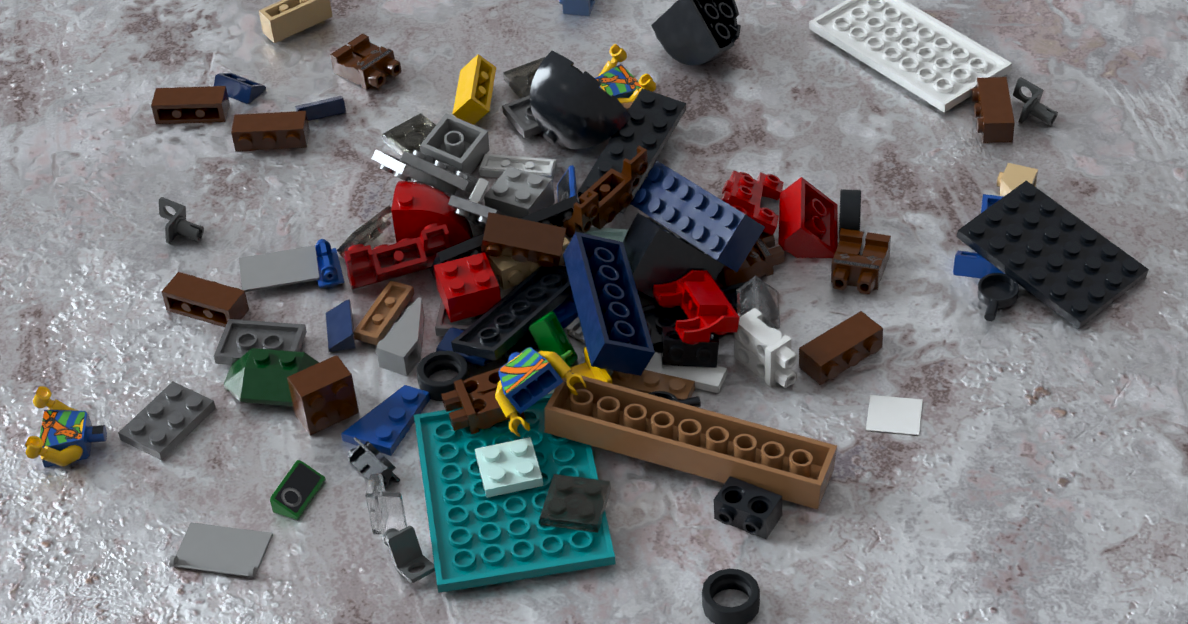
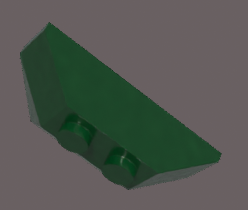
[224,348,319,406]

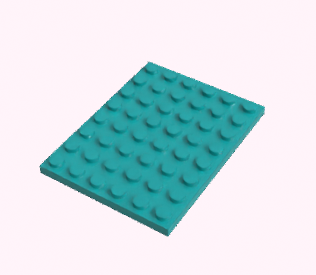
[414,393,616,593]

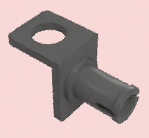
[1013,77,1058,126]
[159,197,204,244]
[383,526,435,583]

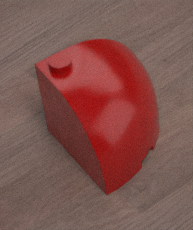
[391,181,473,247]

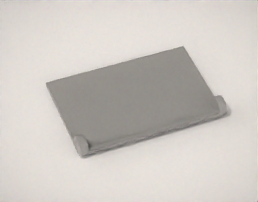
[239,245,320,292]
[169,522,273,578]

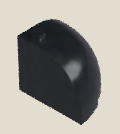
[651,0,741,65]
[530,50,632,149]
[623,213,724,299]

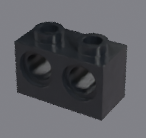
[660,327,719,368]
[714,476,782,539]

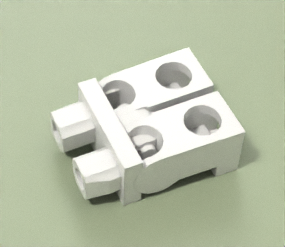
[734,308,798,388]

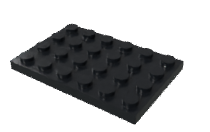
[956,180,1149,329]

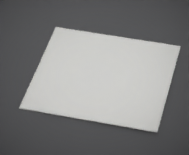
[866,395,923,435]

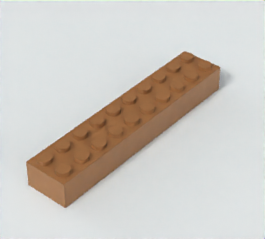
[545,373,837,509]

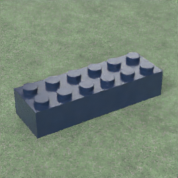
[631,161,765,272]
[563,232,655,376]

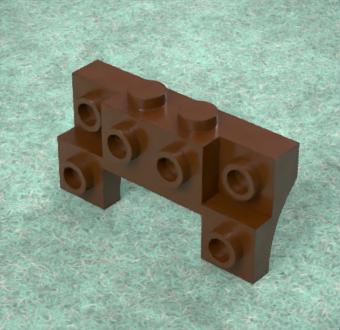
[563,146,648,238]

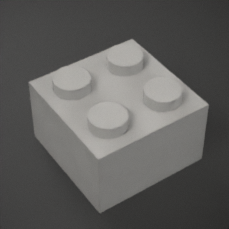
[420,113,489,175]
[484,166,555,218]

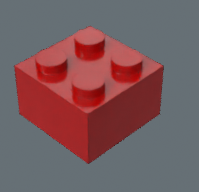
[434,252,501,322]

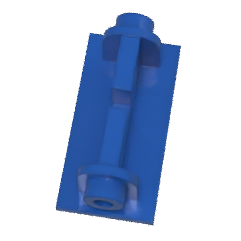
[315,239,345,288]

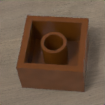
[287,355,359,435]

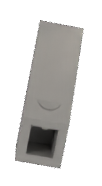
[376,297,425,376]

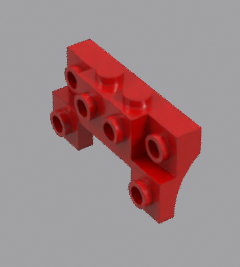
[721,170,784,235]
[344,223,450,290]
[653,270,740,345]

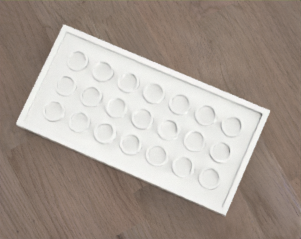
[809,0,1012,112]

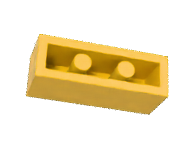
[453,54,496,125]

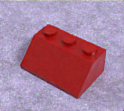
[778,177,838,258]

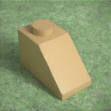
[997,163,1038,196]

